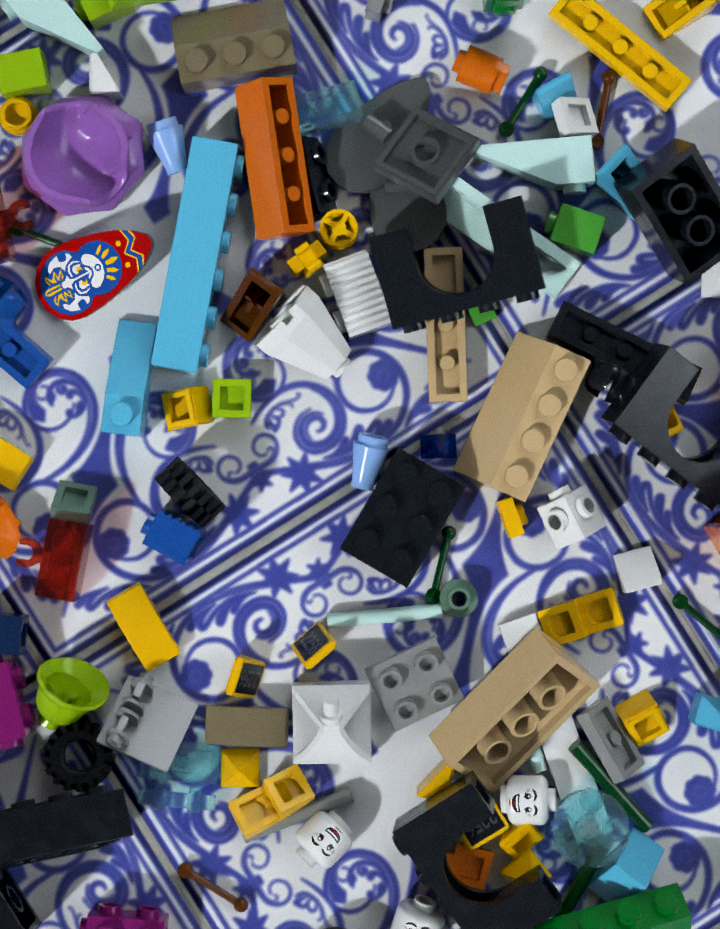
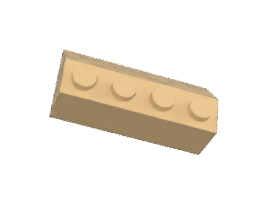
[453,331,591,502]
[428,627,601,793]

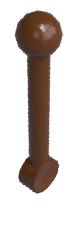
[592,70,617,150]
[178,862,249,912]

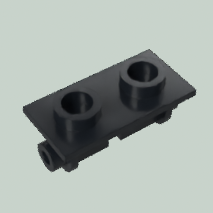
[301,136,337,218]

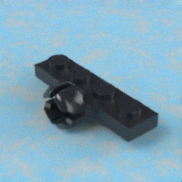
[546,301,702,405]

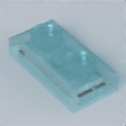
[295,80,364,136]

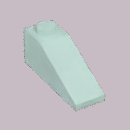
[0,0,108,62]
[473,135,596,196]

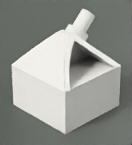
[292,680,372,764]

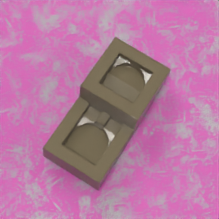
[205,704,289,748]

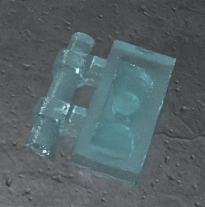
[138,741,221,813]

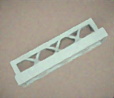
[444,177,581,299]

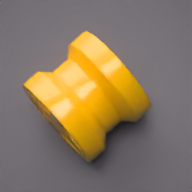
[320,209,358,251]

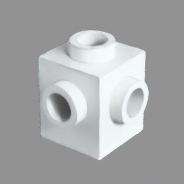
[537,484,606,550]

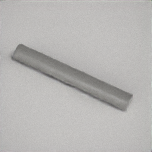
[242,787,354,843]

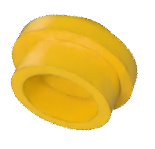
[0,97,38,136]

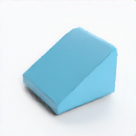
[532,72,577,122]

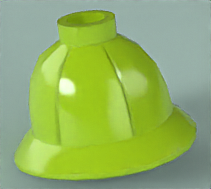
[36,657,110,730]

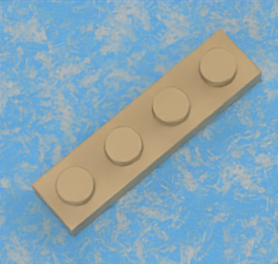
[423,247,468,403]

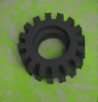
[155,456,226,528]
[42,719,116,792]

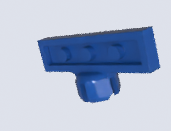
[0,276,54,389]

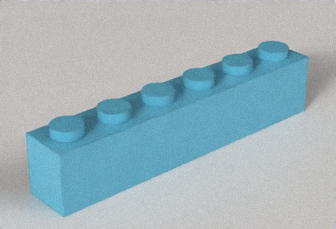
[151,136,245,375]

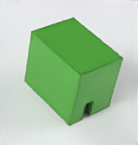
[466,307,497,328]

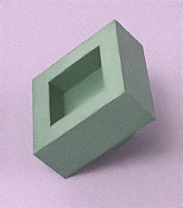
[51,480,98,524]

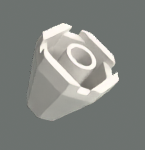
[253,284,351,380]

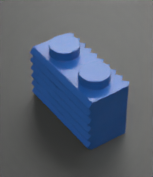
[140,510,207,565]

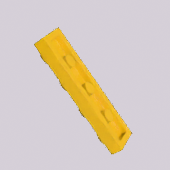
[547,0,692,113]

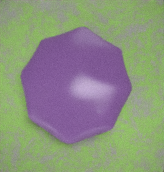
[22,95,144,216]

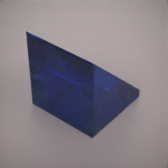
[420,434,457,459]

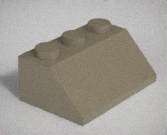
[171,0,297,94]

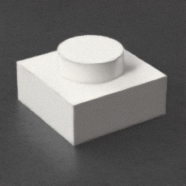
[551,97,599,138]

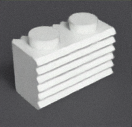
[319,249,392,340]

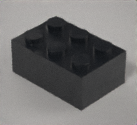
[613,138,720,285]
[340,447,466,588]

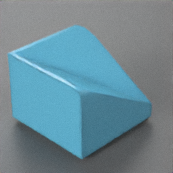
[688,691,720,732]

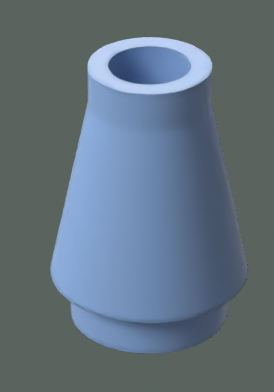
[146,116,187,176]
[351,432,391,491]

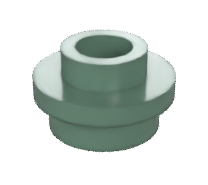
[439,579,478,618]

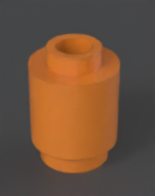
[452,45,511,95]

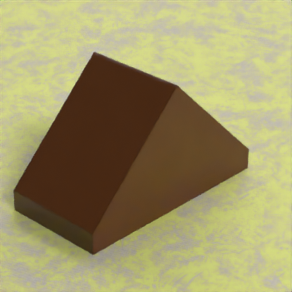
[220,267,286,343]

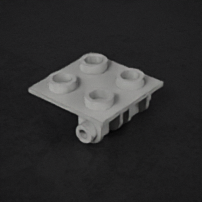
[364,635,465,732]
[96,672,199,773]

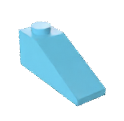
[100,319,158,438]

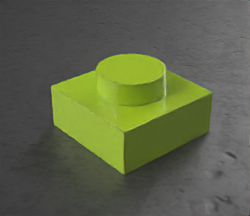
[212,379,252,418]

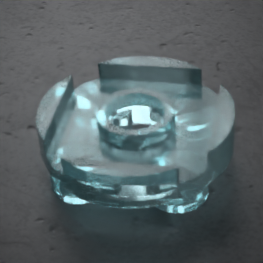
[550,787,629,868]

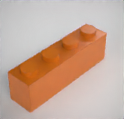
[235,77,315,241]

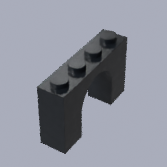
[368,195,546,334]
[601,343,720,512]
[392,770,562,929]

